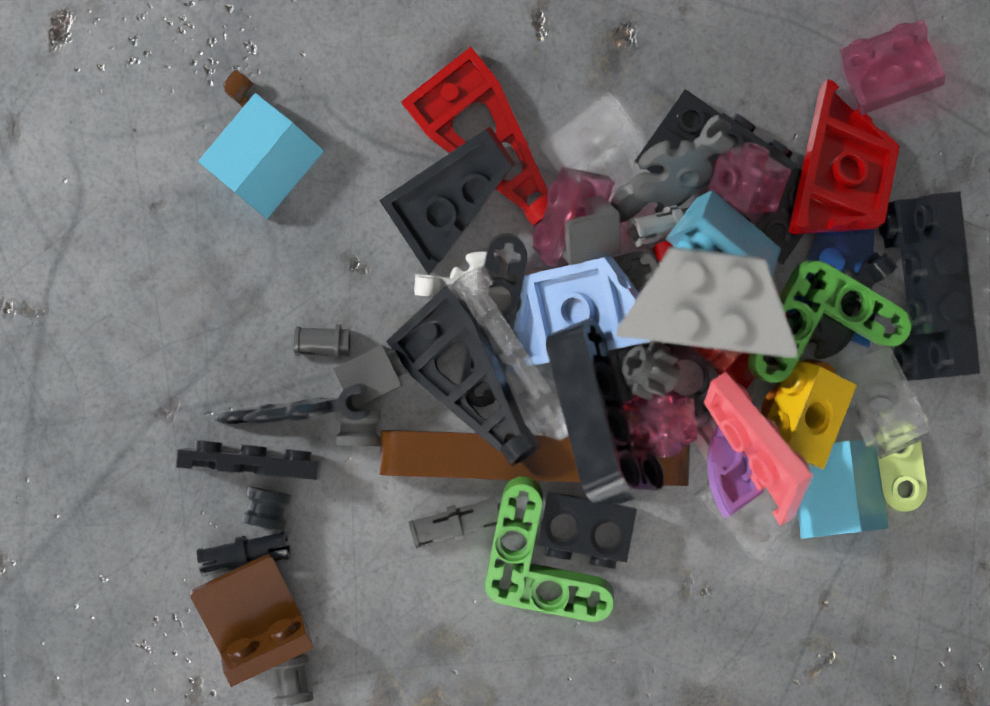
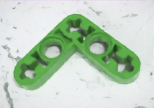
[748,261,911,383]
[485,477,614,622]

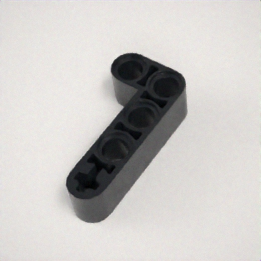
[546,318,665,504]

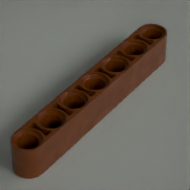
[379,430,690,486]

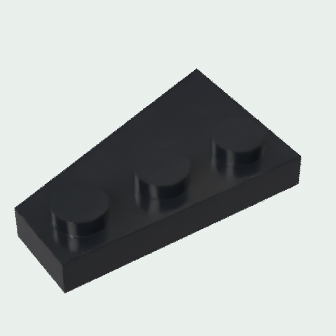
[176,440,321,480]

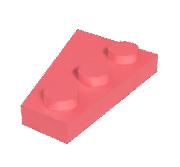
[704,372,813,526]

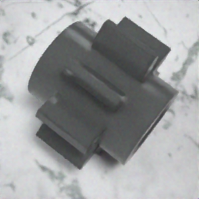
[623,341,680,400]

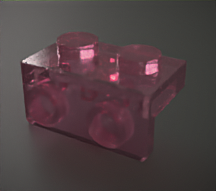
[840,19,945,115]
[532,166,615,267]

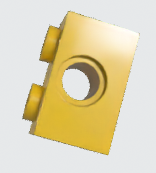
[767,361,857,470]

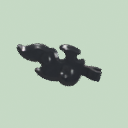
[762,252,898,366]
[214,384,371,424]

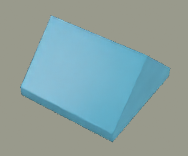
[198,93,324,219]
[797,439,889,539]

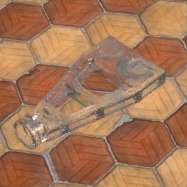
[538,92,665,256]
[453,265,568,441]

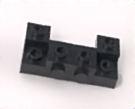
[634,89,804,265]
[878,191,981,382]

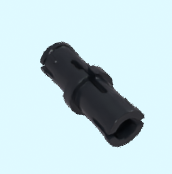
[196,531,291,577]

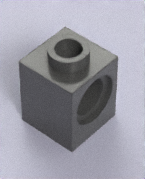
[333,345,406,408]

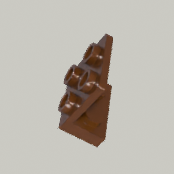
[190,554,314,687]

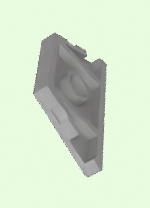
[616,246,797,358]

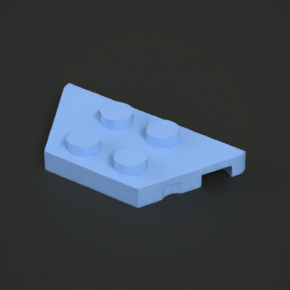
[506,256,651,371]

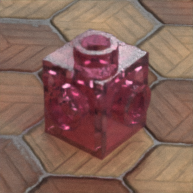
[708,143,791,213]
[623,390,697,457]

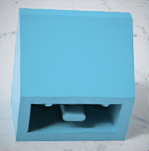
[666,190,781,278]

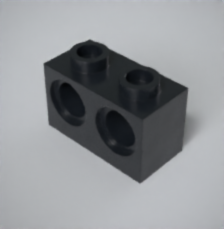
[537,491,637,569]

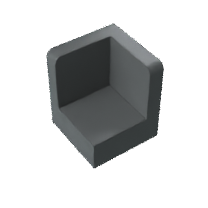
[555,195,621,265]

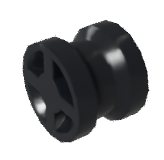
[241,487,292,531]

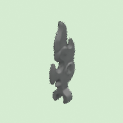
[610,115,735,223]

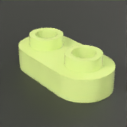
[874,422,927,512]

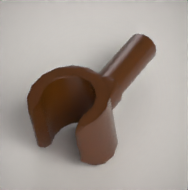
[223,70,254,108]

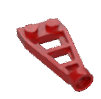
[401,47,561,227]

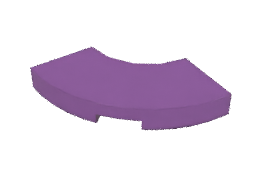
[707,400,764,519]

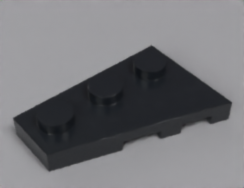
[379,126,515,275]

